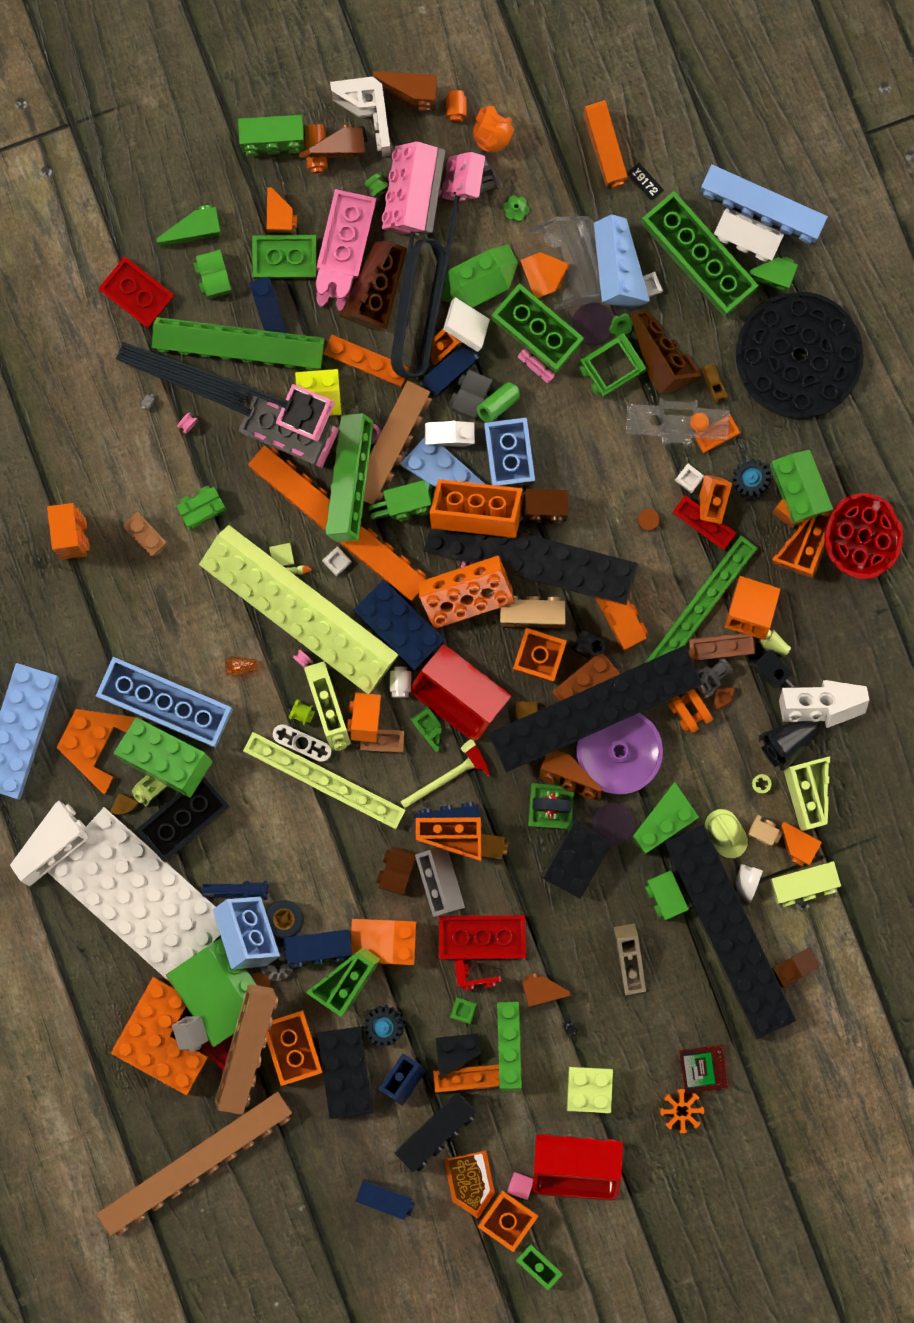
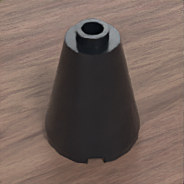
[759,721,820,771]

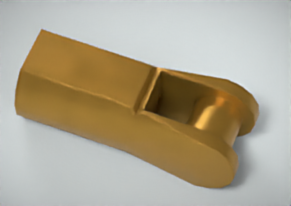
[701,363,728,404]

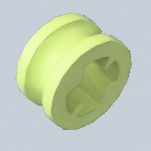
[752,774,772,794]

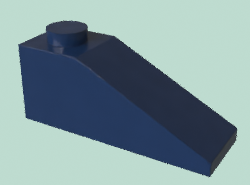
[249,277,287,333]

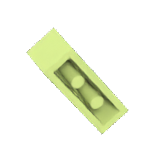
[770,861,841,907]

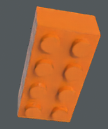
[430,479,524,538]
[47,503,90,560]

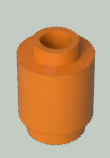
[445,90,467,123]

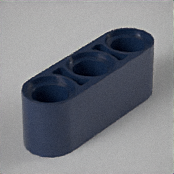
[422,343,481,397]

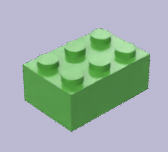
[238,115,305,156]

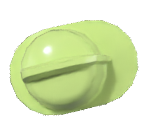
[705,809,748,858]

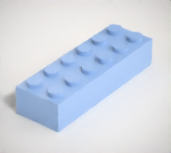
[96,657,233,748]
[0,663,60,800]

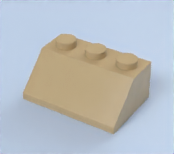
[500,596,565,629]

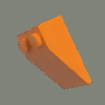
[350,919,416,965]

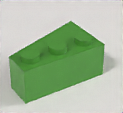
[632,782,699,854]
[306,947,381,1017]

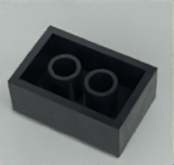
[541,818,612,899]

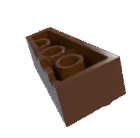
[339,241,407,329]

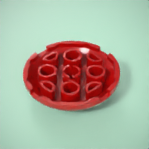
[824,493,903,579]

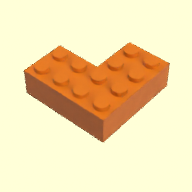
[110,977,209,1095]

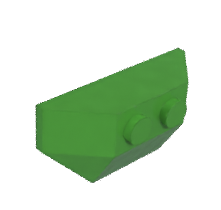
[441,244,518,308]

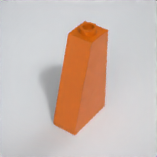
[583,100,628,189]

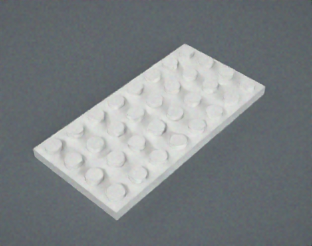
[48,807,220,983]

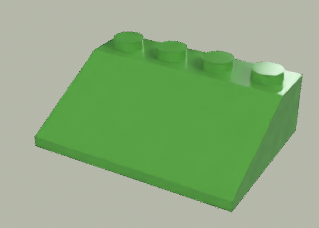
[166,938,256,1047]

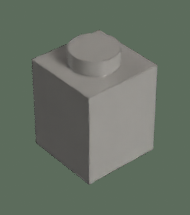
[172,1016,208,1052]

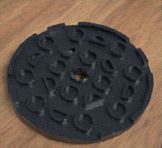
[736,291,864,419]

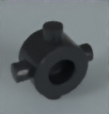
[564,1021,578,1036]

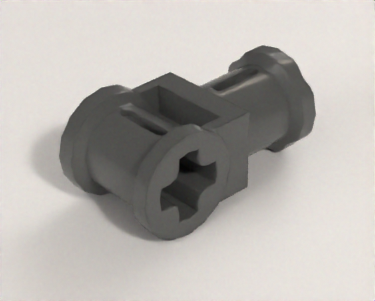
[473,150,501,195]
[696,658,733,699]

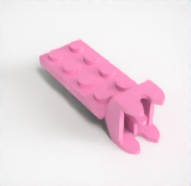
[316,189,377,312]

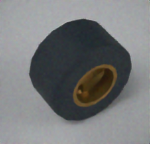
[266,900,304,939]

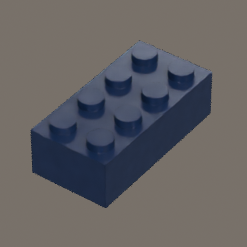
[353,580,445,672]

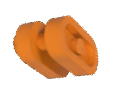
[667,689,713,734]

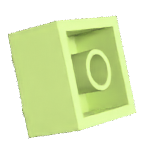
[567,1067,613,1113]

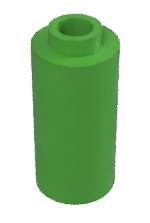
[476,382,520,423]

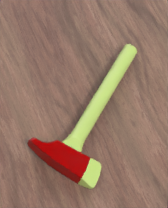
[400,739,490,809]

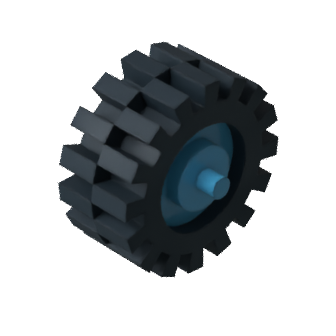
[732,458,772,500]
[364,1005,405,1047]

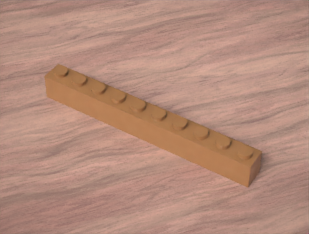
[96,1091,293,1236]

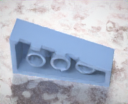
[594,214,650,310]

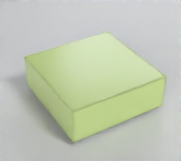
[269,543,294,567]

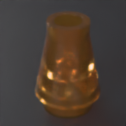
[225,656,257,677]

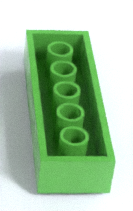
[641,191,759,318]

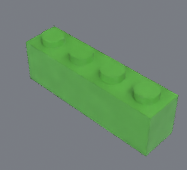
[497,1002,522,1093]

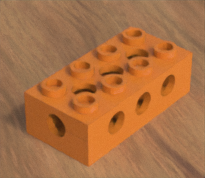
[418,555,515,629]

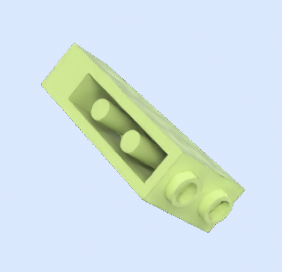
[304,661,351,751]

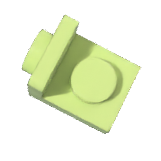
[132,775,167,806]

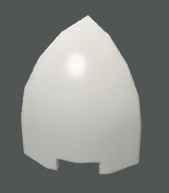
[735,864,763,904]

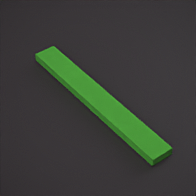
[645,536,758,663]

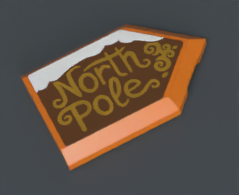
[444,1150,495,1219]

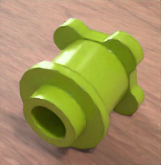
[289,699,315,726]

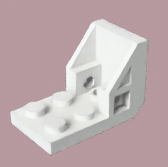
[330,77,391,157]

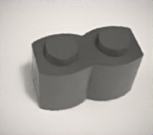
[449,370,492,421]

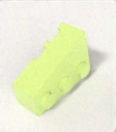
[784,756,830,831]

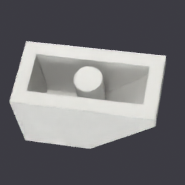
[425,421,475,447]

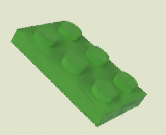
[252,235,317,279]

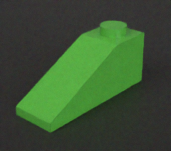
[157,205,221,247]

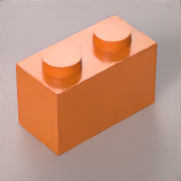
[347,693,381,743]

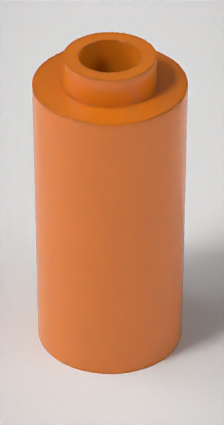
[304,124,328,174]

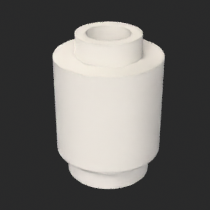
[390,667,411,698]

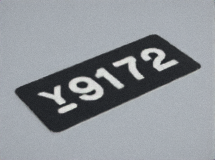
[627,163,664,200]

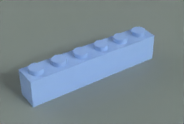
[700,164,828,244]

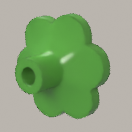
[503,196,529,222]
[609,313,633,337]

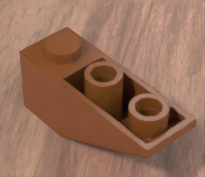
[539,750,602,801]

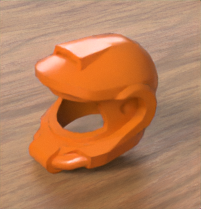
[473,106,514,152]

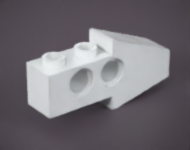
[779,680,869,728]

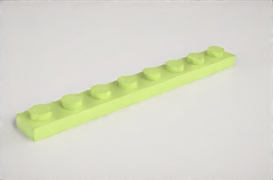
[243,732,406,829]

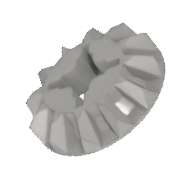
[260,946,294,981]

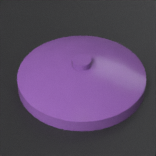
[577,713,663,795]

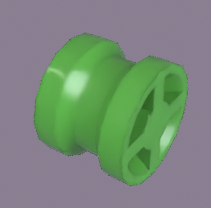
[364,172,389,198]

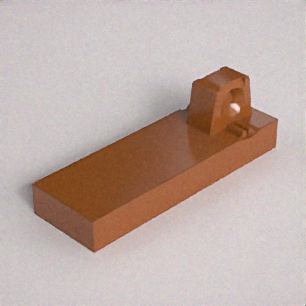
[689,633,756,661]

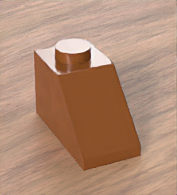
[521,973,570,1007]

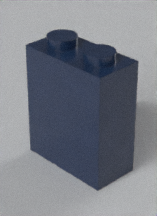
[355,1179,415,1220]

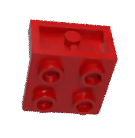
[454,960,501,991]

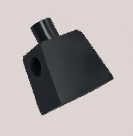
[747,648,796,689]

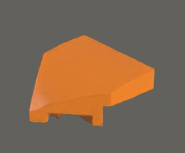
[520,252,570,299]

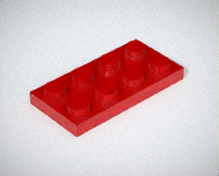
[439,915,526,959]

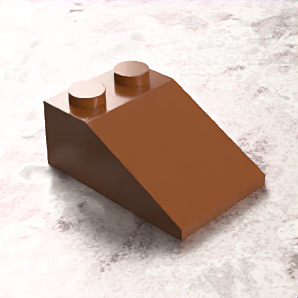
[373,71,437,113]

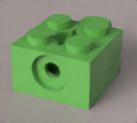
[368,480,434,522]

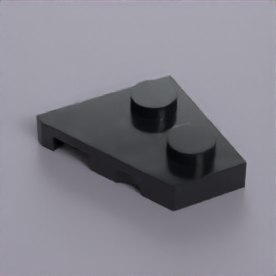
[436,1033,481,1080]

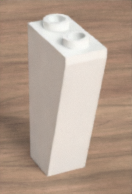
[10,801,89,887]

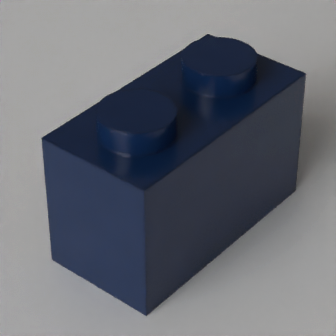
[379,1053,426,1106]

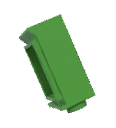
[579,333,646,399]

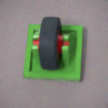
[528,783,574,829]

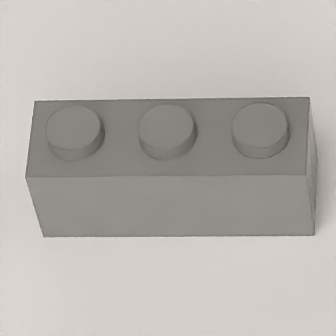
[415,848,465,917]

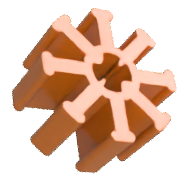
[659,1089,704,1133]

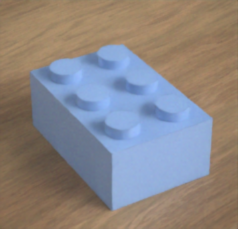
[484,418,535,487]
[213,897,280,970]

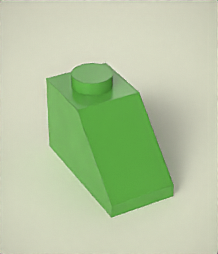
[749,257,798,292]

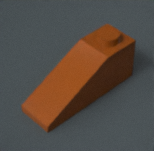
[299,124,365,158]

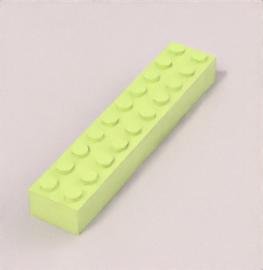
[199,525,399,694]

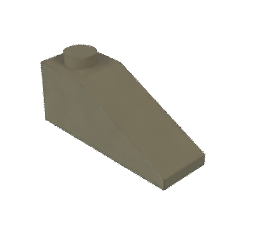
[613,923,646,995]

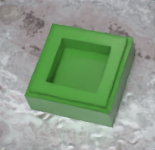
[450,997,477,1024]

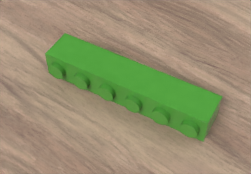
[325,413,374,542]

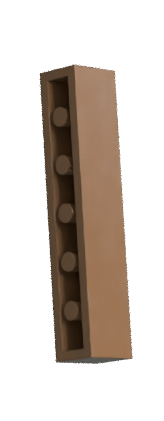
[363,380,432,506]
[215,984,278,1115]

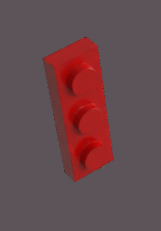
[672,495,736,551]

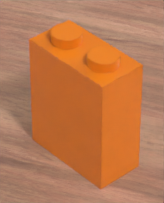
[724,576,780,640]

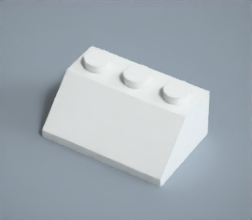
[714,208,785,262]

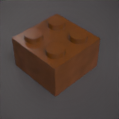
[524,489,569,525]

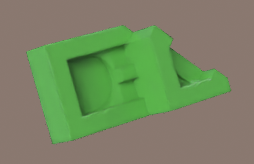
[410,707,442,752]

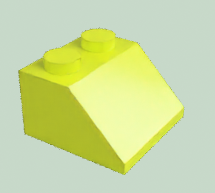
[295,369,342,416]

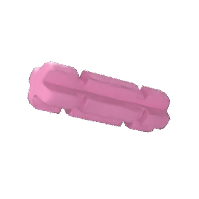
[518,349,555,383]

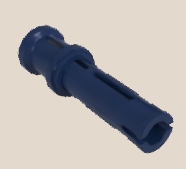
[202,881,268,900]

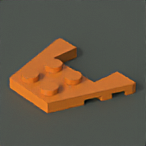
[57,709,143,794]

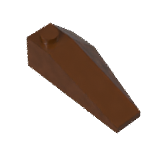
[630,310,702,394]

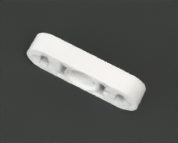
[273,724,331,762]

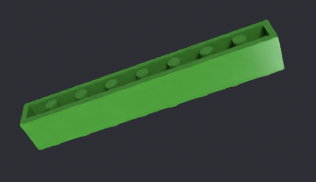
[152,317,325,370]

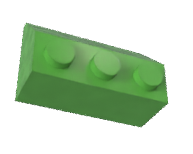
[769,450,833,525]

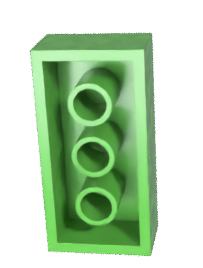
[491,283,584,374]
[114,717,213,798]

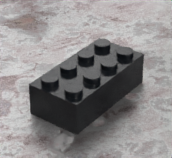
[136,777,231,863]
[317,1026,373,1119]
[395,1092,476,1173]

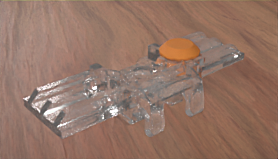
[626,398,730,447]

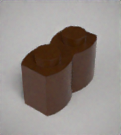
[376,847,416,896]

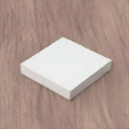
[443,297,490,352]

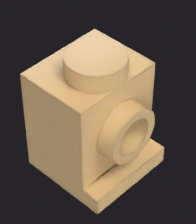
[747,815,783,846]

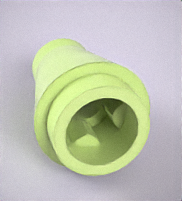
[758,629,791,658]

